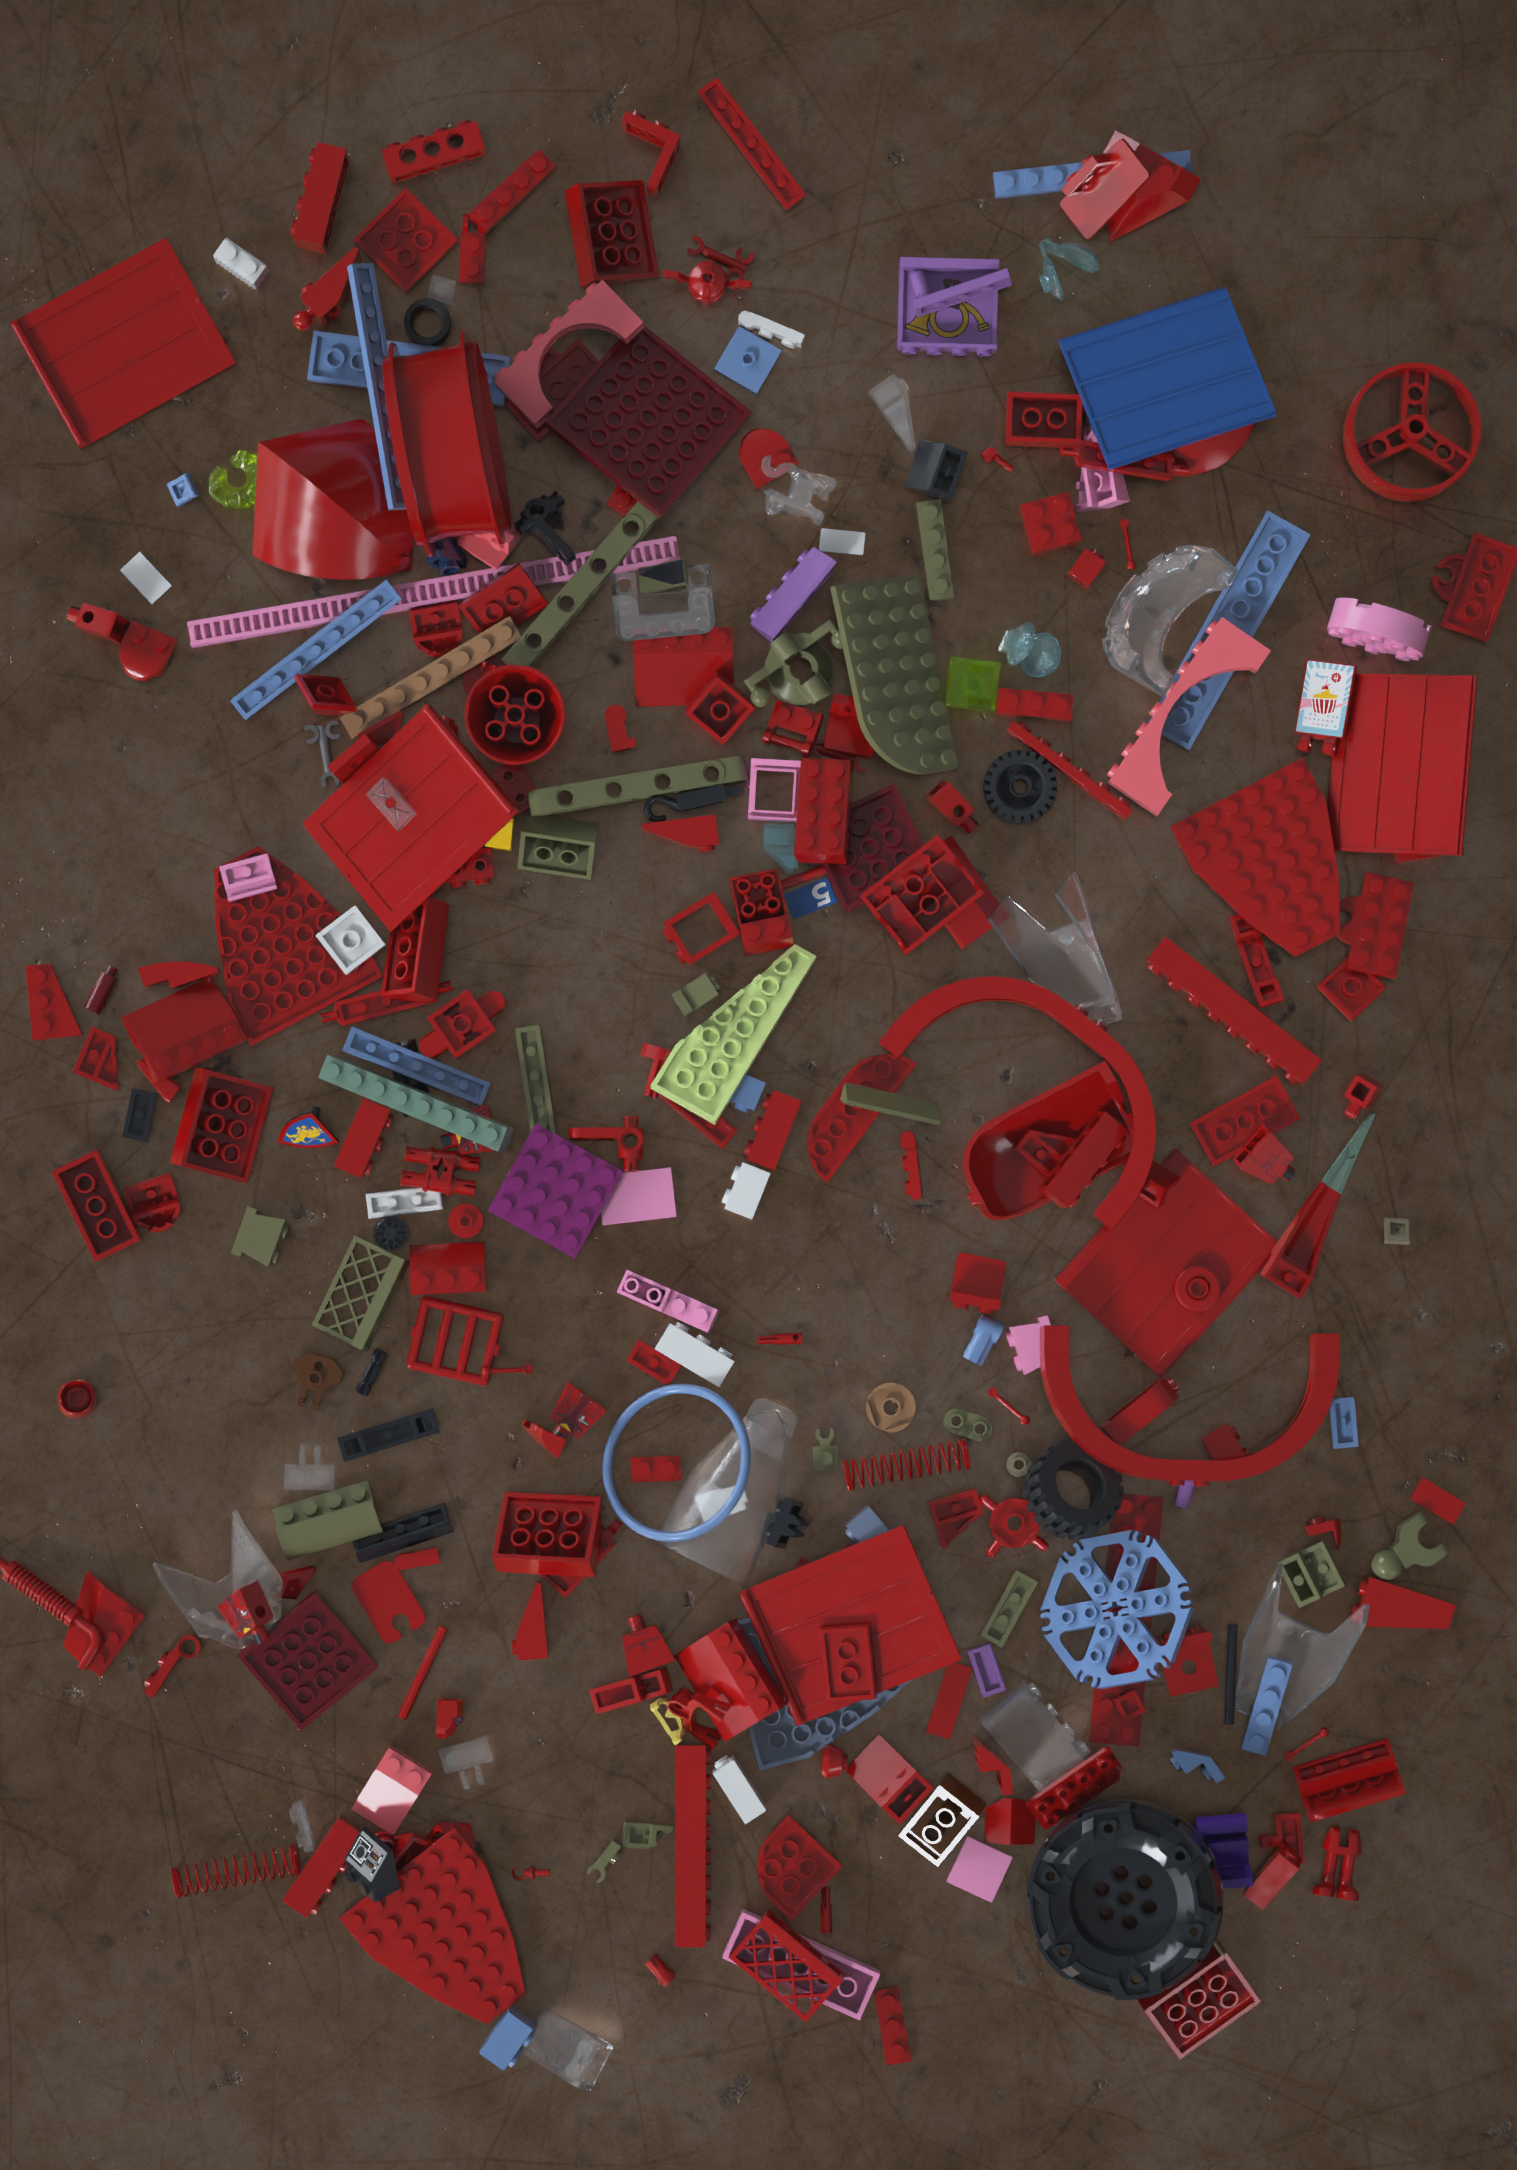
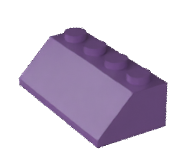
[750,547,837,643]

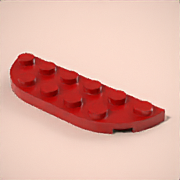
[807,1054,917,1183]

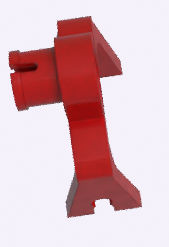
[667,1688,732,1750]

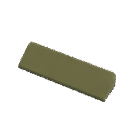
[840,1083,941,1125]

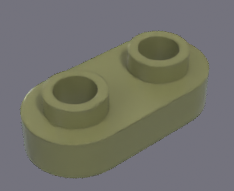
[943,1408,992,1441]

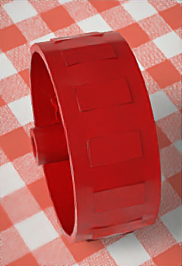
[1343,362,1481,502]

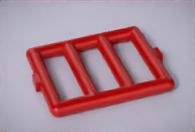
[406,1296,504,1386]

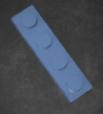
[1241,1655,1293,1756]

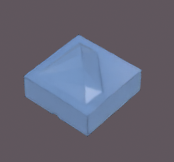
[167,473,200,506]

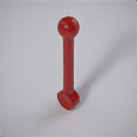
[1119,519,1136,570]
[481,1364,533,1376]
[988,1388,1030,1425]
[1284,1728,1329,1762]

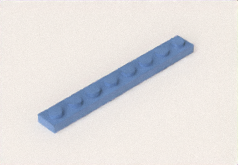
[993,150,1192,199]
[230,579,402,720]

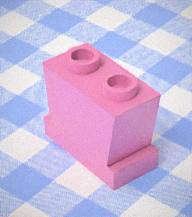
[1006,1315,1051,1375]

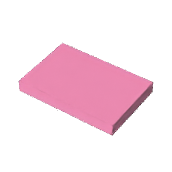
[601,1167,677,1225]

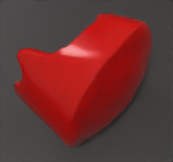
[57,1380,98,1418]

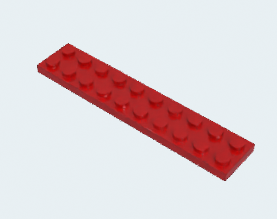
[1089,1493,1164,1747]

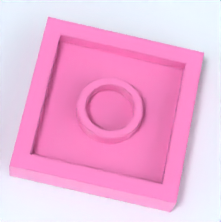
[946,1835,1013,1903]

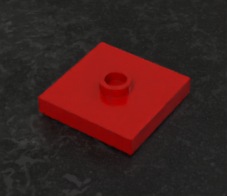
[1316,957,1387,1022]

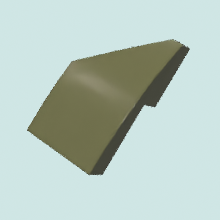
[622,1821,673,1849]

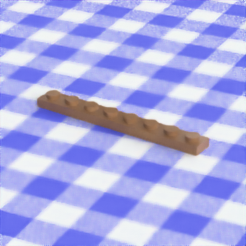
[339,616,522,739]

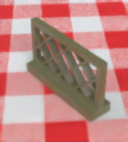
[312,1235,410,1352]

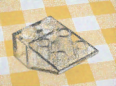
[521,2007,614,2091]

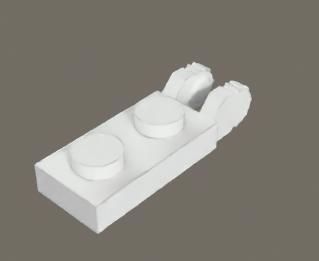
[738,311,805,349]

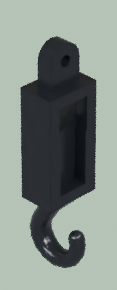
[644,784,745,822]

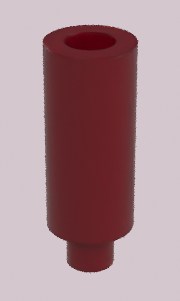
[84,965,118,1015]

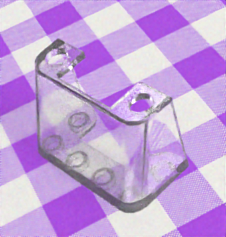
[611,564,715,641]
[979,1680,1092,1792]

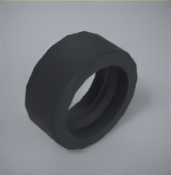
[404,298,452,346]

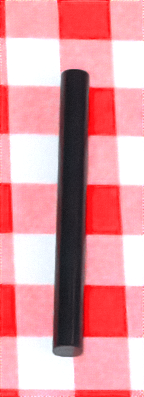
[1224,1624,1238,1725]

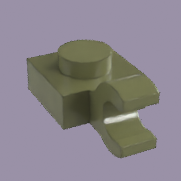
[587,1838,622,1883]

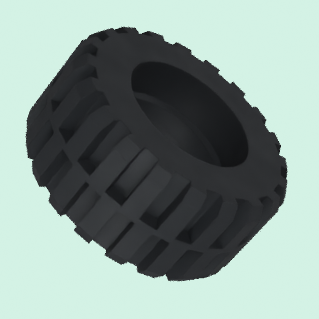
[1023,1439,1124,1540]

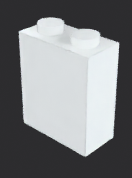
[712,1755,766,1824]

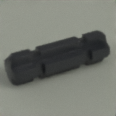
[356,1349,387,1396]

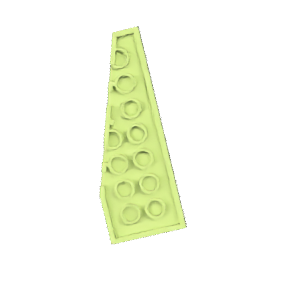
[650,944,816,1125]

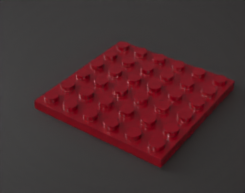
[544,325,752,519]

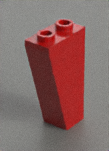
[1350,1576,1456,1629]

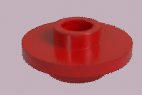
[448,1204,483,1238]

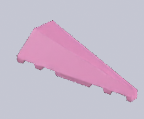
[1074,406,1130,513]

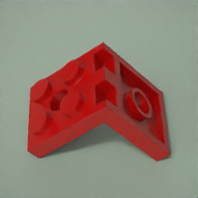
[622,111,681,199]
[327,734,380,784]
[1156,1625,1219,1697]

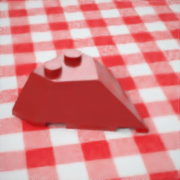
[1103,130,1201,243]

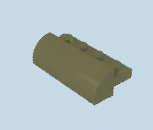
[272,1480,383,1561]

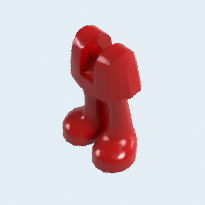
[1312,1826,1362,1901]

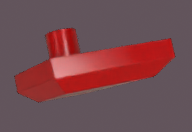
[273,1565,316,1600]

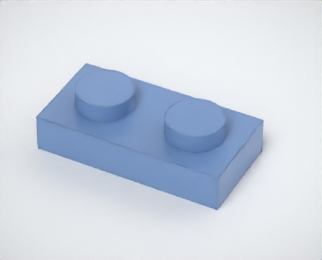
[1329,1397,1359,1449]

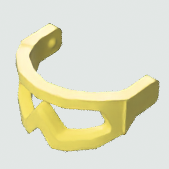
[649,1698,685,1745]

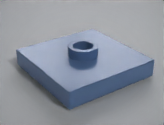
[714,326,782,394]

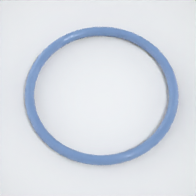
[602,1384,751,1542]

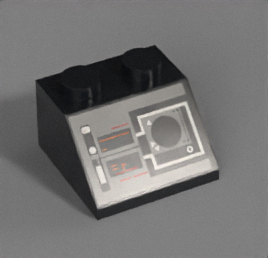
[344,1826,400,1902]

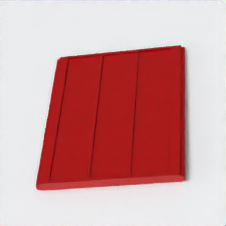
[10,237,236,449]
[1327,674,1478,856]
[302,703,519,932]
[1054,1148,1277,1378]
[739,1525,962,1726]

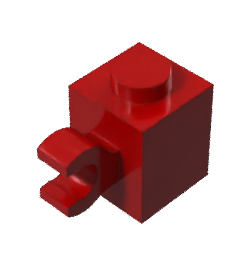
[1344,1073,1384,1119]

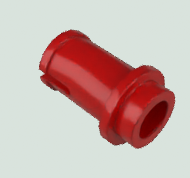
[645,1954,676,1987]

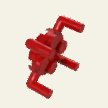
[979,1494,1049,1558]

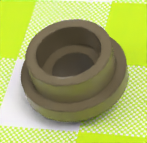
[1006,1452,1031,1477]

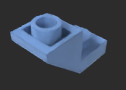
[1170,1748,1225,1783]

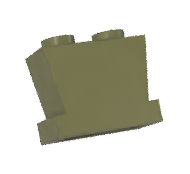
[671,973,720,1018]
[231,1206,289,1267]

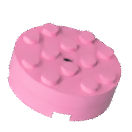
[1327,598,1432,662]

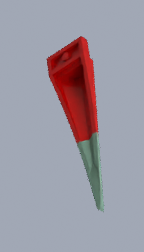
[1260,1112,1375,1300]

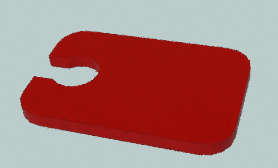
[352,1560,426,1643]

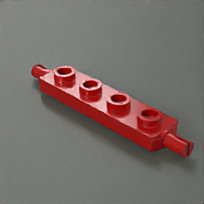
[1060,440,1189,481]
[320,980,453,1027]

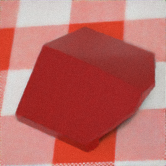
[984,1798,1035,1845]

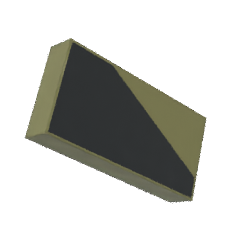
[638,559,689,595]

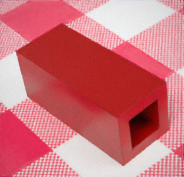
[1243,1843,1303,1910]

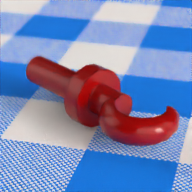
[512,1867,550,1881]

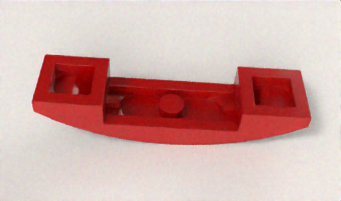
[1229,914,1285,1008]

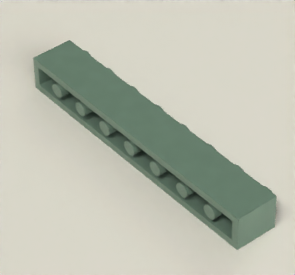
[318,1055,515,1152]

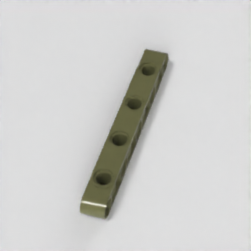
[502,501,659,667]
[527,755,748,817]

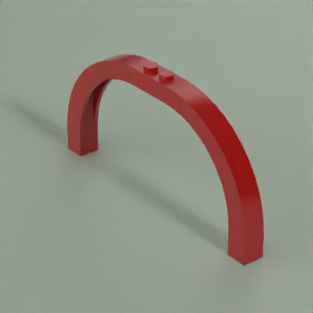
[879,976,1156,1231]
[1040,1325,1340,1487]

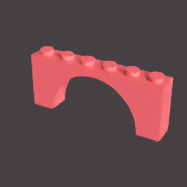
[494,280,644,429]

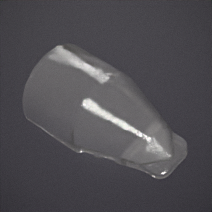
[659,1398,797,1584]

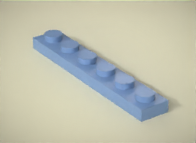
[342,1027,490,1107]

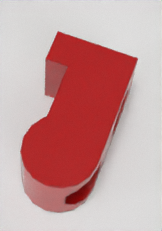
[605,705,637,754]

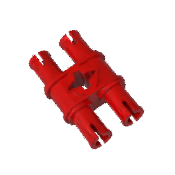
[400,1146,481,1197]

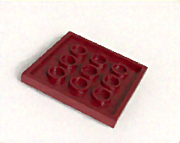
[822,784,924,914]
[237,1591,378,1730]

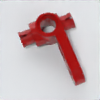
[569,1116,644,1172]

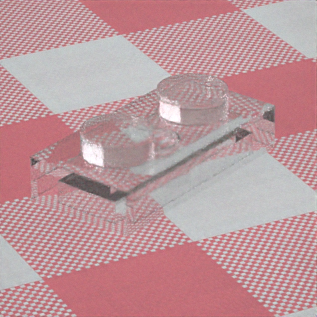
[289,1799,316,1852]

